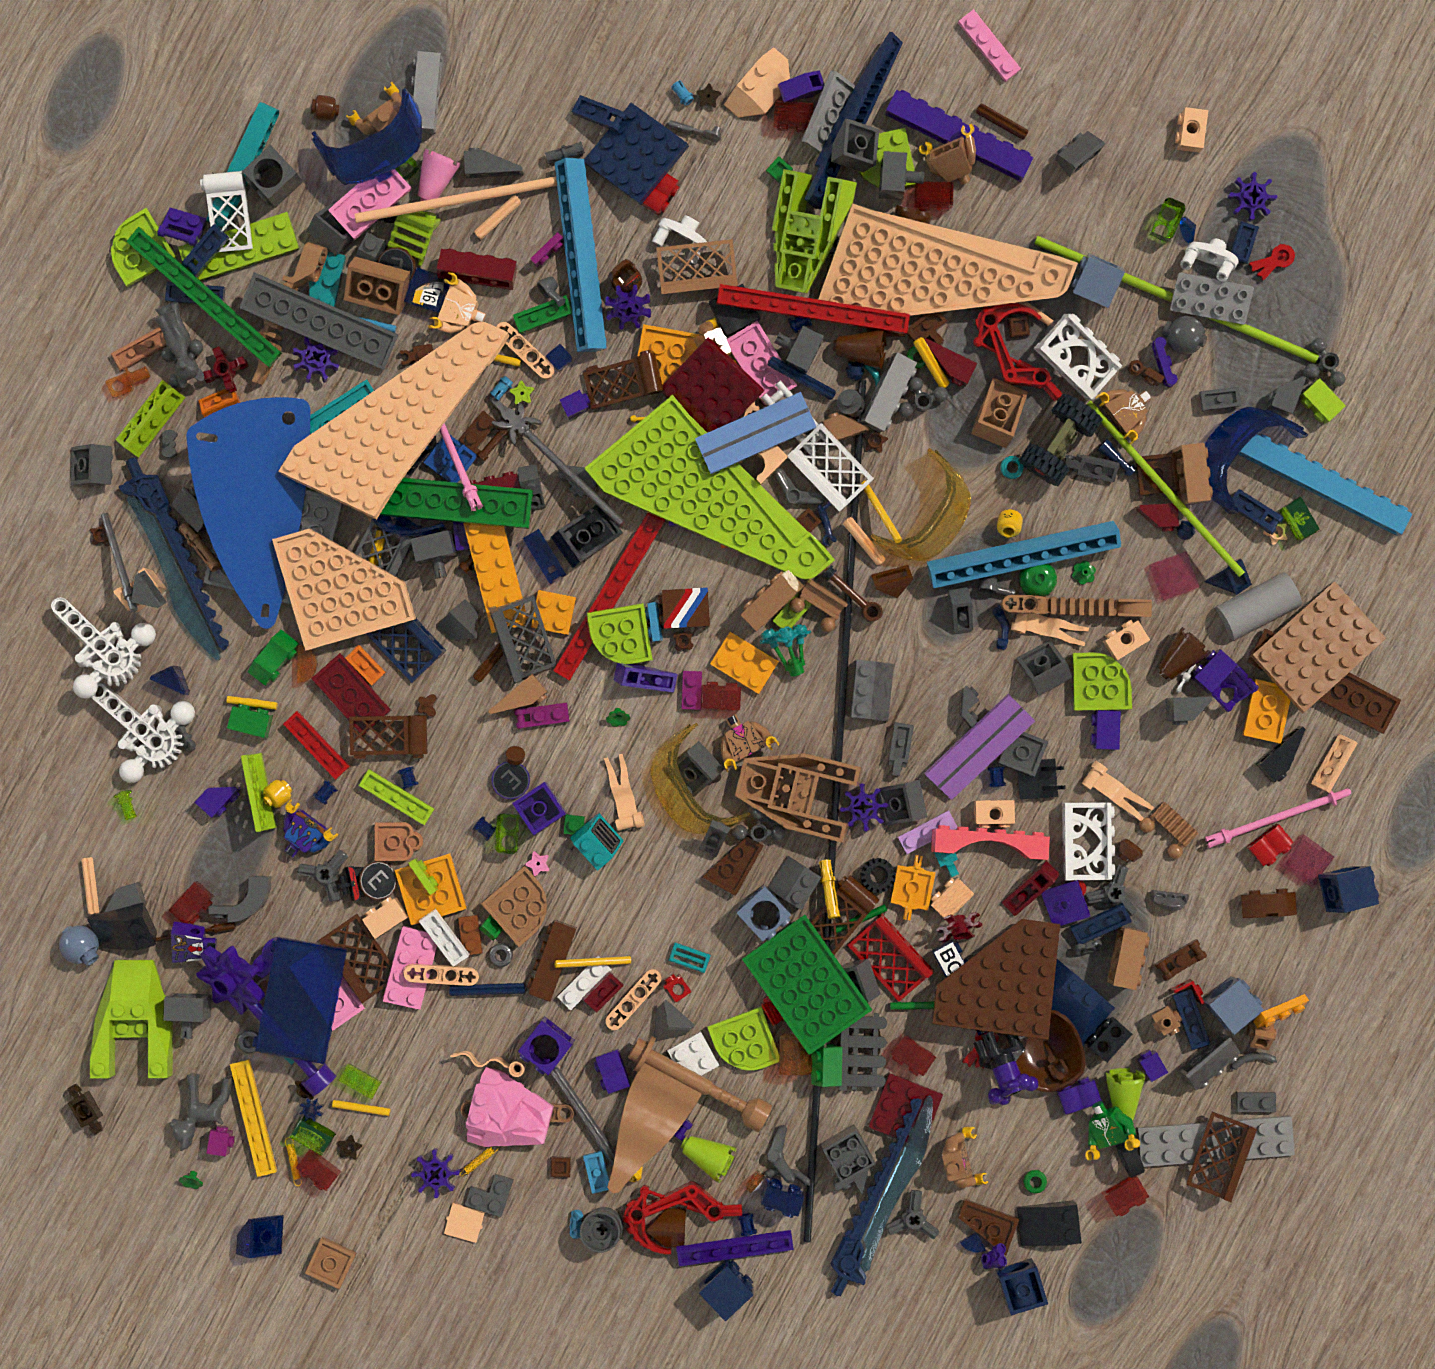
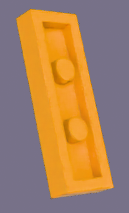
[1253,994,1309,1028]

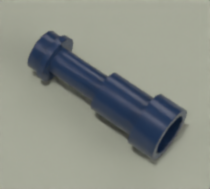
[1097,439,1137,477]

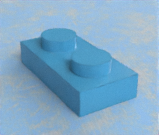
[645,602,663,642]
[583,1151,609,1194]

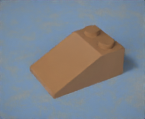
[971,378,1028,448]

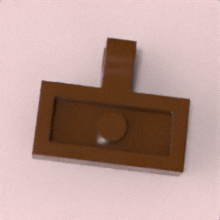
[907,312,947,345]

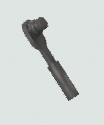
[668,120,721,142]

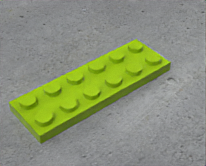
[178,212,300,281]

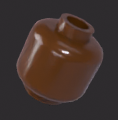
[311,95,339,122]

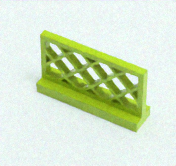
[241,753,277,832]

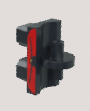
[336,866,365,901]

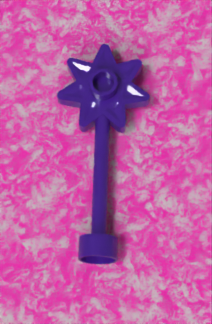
[196,946,336,1097]

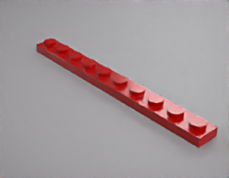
[717,284,910,334]
[553,512,666,681]

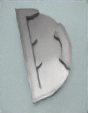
[1150,890,1189,911]

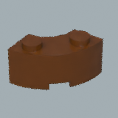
[1241,888,1297,918]

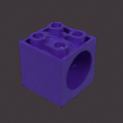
[518,1016,575,1075]

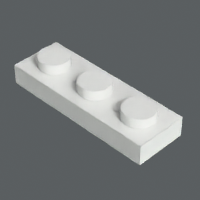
[419,909,470,967]
[557,956,612,1010]

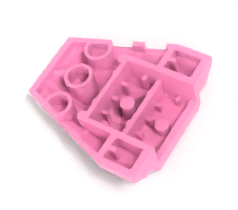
[466,1066,554,1147]

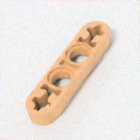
[496,322,555,380]
[403,963,479,986]
[606,969,661,1030]

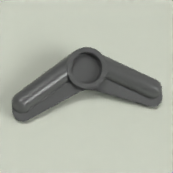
[774,468,825,505]
[767,1125,795,1183]

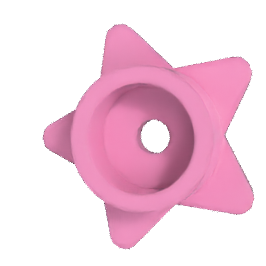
[525,851,549,876]

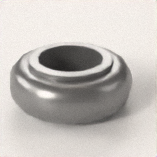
[489,943,513,967]
[238,1029,262,1053]

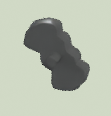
[161,429,178,459]
[175,725,196,752]
[1074,939,1103,955]

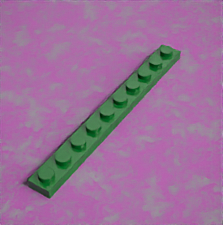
[126,227,282,367]

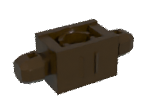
[67,1084,103,1135]

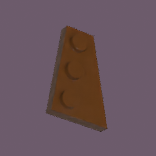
[702,836,764,896]
[958,1198,1019,1255]

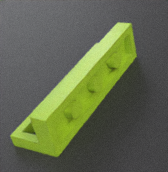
[115,379,186,458]

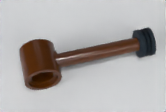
[821,565,883,622]

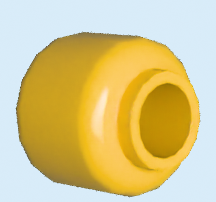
[997,509,1023,538]
[263,780,292,808]

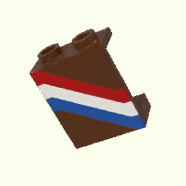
[658,587,710,629]

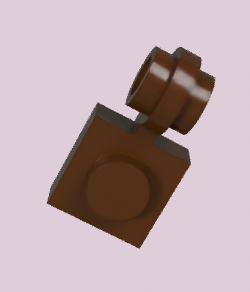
[1128,360,1164,386]

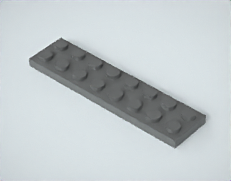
[239,272,398,370]

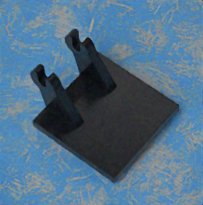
[1017,758,1066,800]

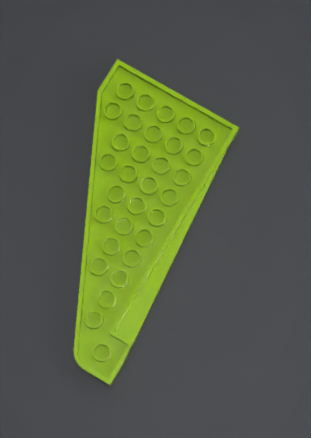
[584,395,835,580]

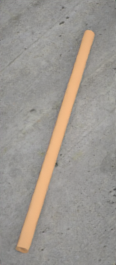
[354,176,557,223]

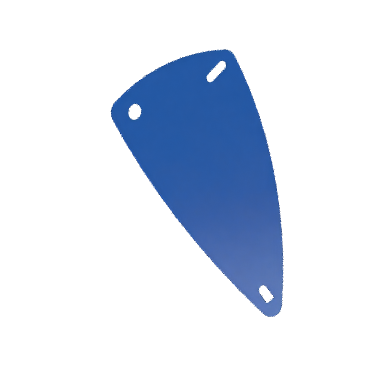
[186,397,311,629]

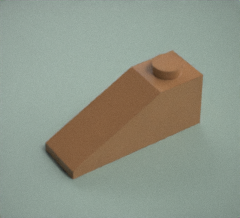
[488,674,548,714]

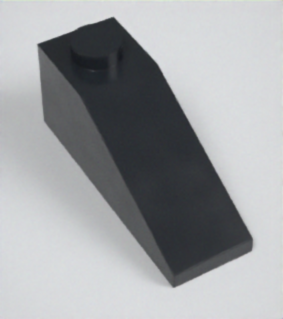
[1256,726,1306,782]

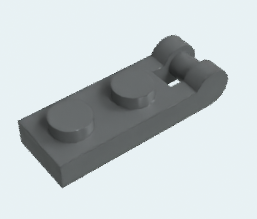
[699,820,730,857]

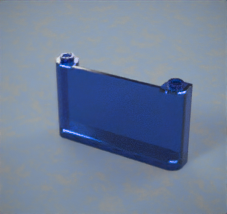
[252,936,348,1064]

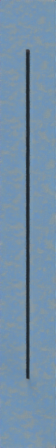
[803,380,866,1242]

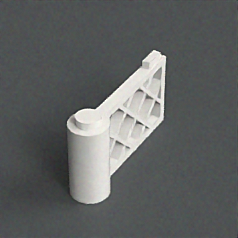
[200,171,253,252]

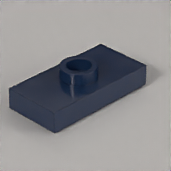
[1230,221,1259,264]

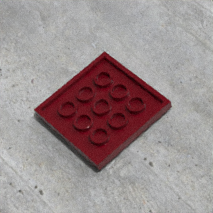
[661,337,765,433]

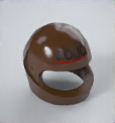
[608,259,642,293]

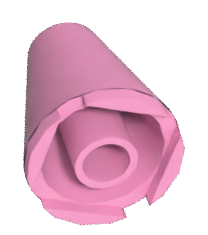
[417,148,461,201]

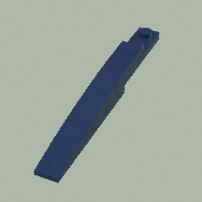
[805,32,903,210]

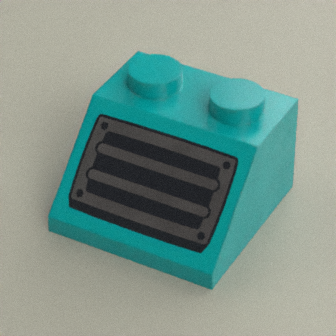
[570,813,624,871]

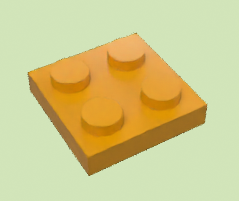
[531,590,576,635]

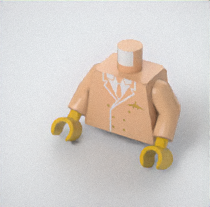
[428,272,486,334]

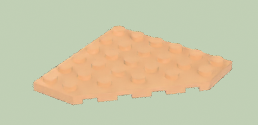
[272,529,416,651]

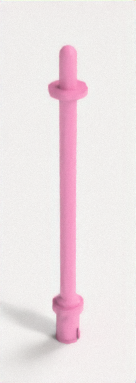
[439,423,483,511]
[1205,788,1351,848]

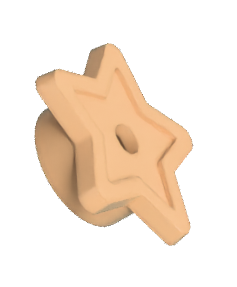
[1263,523,1288,545]

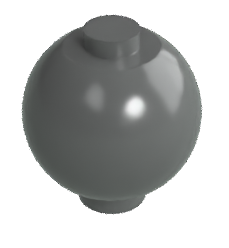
[1162,316,1207,355]

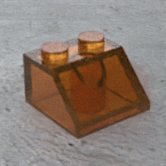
[779,1033,812,1075]

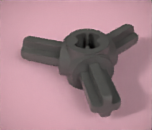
[298,850,348,902]
[1086,865,1137,917]
[886,1190,939,1239]

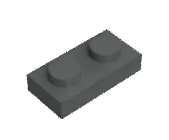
[1199,387,1241,411]
[1236,1091,1276,1112]

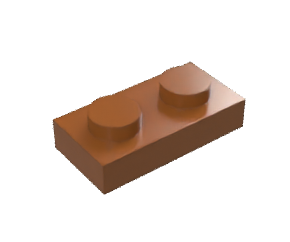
[458,915,483,955]

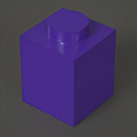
[560,390,591,419]
[1137,1050,1168,1082]

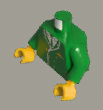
[1085,1101,1140,1160]

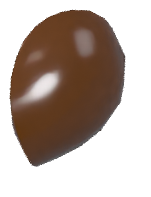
[1005,1010,1085,1092]

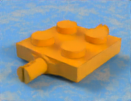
[890,855,936,920]

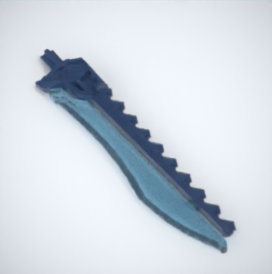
[119,457,229,660]
[830,1095,933,1297]

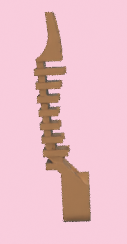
[252,242,328,385]
[1001,595,1152,617]

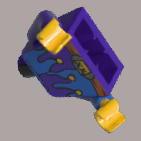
[283,799,338,858]

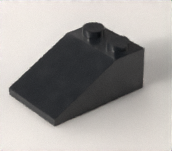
[551,505,623,568]
[87,902,157,950]
[1017,1200,1082,1246]

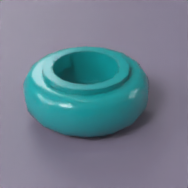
[1000,456,1024,479]

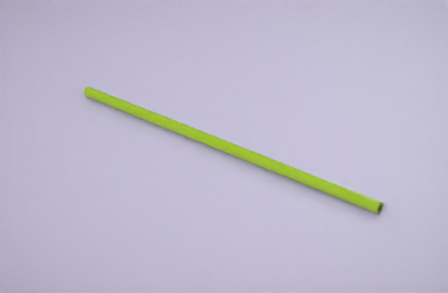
[1034,236,1319,364]

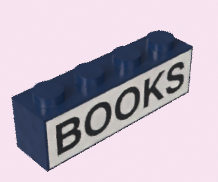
[931,940,968,978]

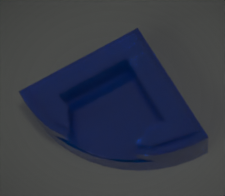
[1180,216,1196,243]
[960,1232,986,1253]

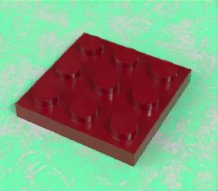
[868,1072,943,1148]

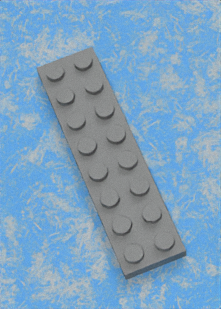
[1137,1115,1295,1167]

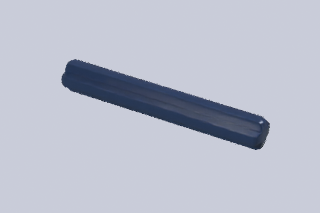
[767,356,836,400]
[449,983,525,996]

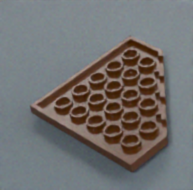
[932,919,1060,1040]

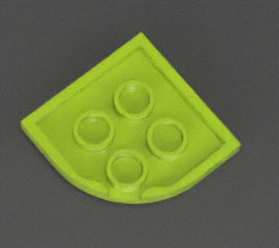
[857,128,918,188]
[111,208,177,287]
[586,603,653,664]
[1072,653,1132,711]
[707,1006,781,1070]

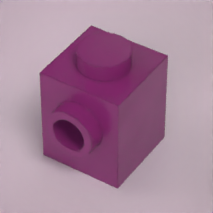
[206,1125,235,1157]

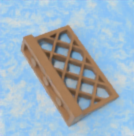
[656,239,738,294]

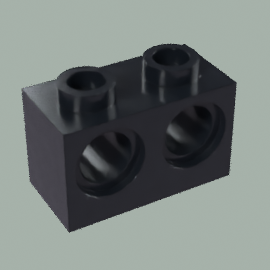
[1087,1017,1133,1063]

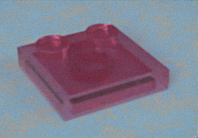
[1149,551,1199,600]
[1280,834,1334,888]

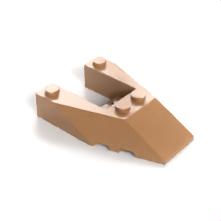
[735,753,863,843]

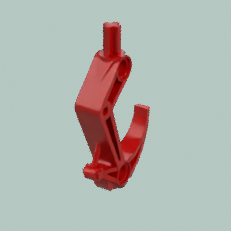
[973,302,1062,402]
[622,1181,742,1254]

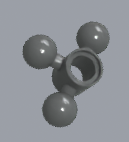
[1304,338,1346,387]
[162,339,203,388]
[898,377,948,417]
[732,808,786,842]

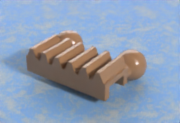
[789,578,848,632]
[1139,802,1198,859]

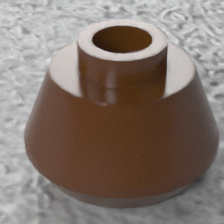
[1118,839,1143,863]

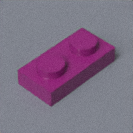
[530,232,564,267]
[682,671,702,710]

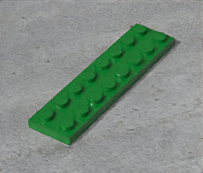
[380,478,533,529]

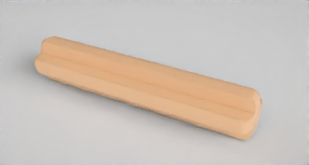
[474,195,521,240]
[843,517,885,565]
[81,857,99,914]

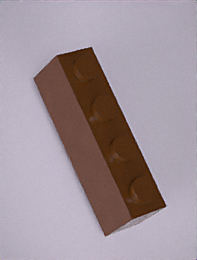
[527,920,577,1002]

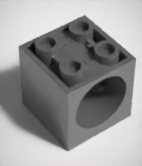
[242,145,303,208]
[821,1124,875,1183]

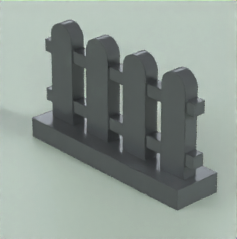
[839,1013,887,1091]

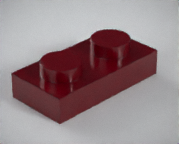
[582,971,624,1013]

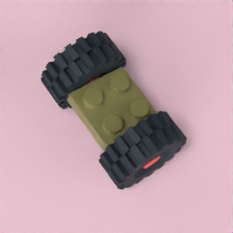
[1018,394,1103,486]

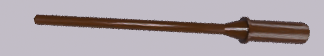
[156,922,236,941]

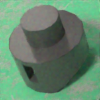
[837,389,865,417]

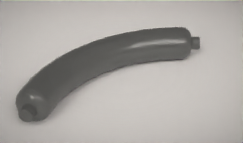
[1230,1052,1278,1071]
[763,1168,811,1186]

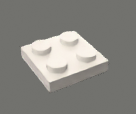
[667,1031,719,1076]

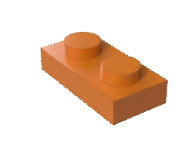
[345,645,386,686]

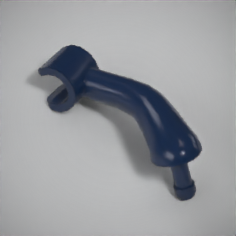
[817,501,837,546]
[992,605,1010,650]

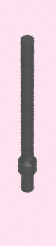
[101,513,138,612]

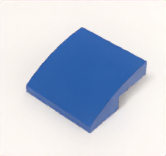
[423,434,478,483]

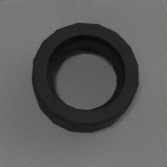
[1116,1142,1145,1178]

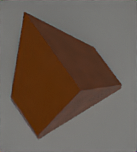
[647,1208,686,1248]

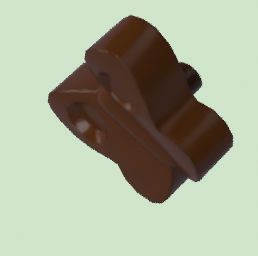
[418,694,437,717]

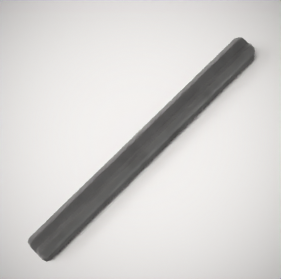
[549,1067,615,1166]

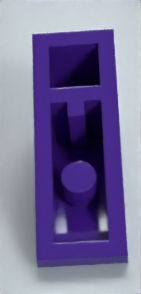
[613,663,678,692]

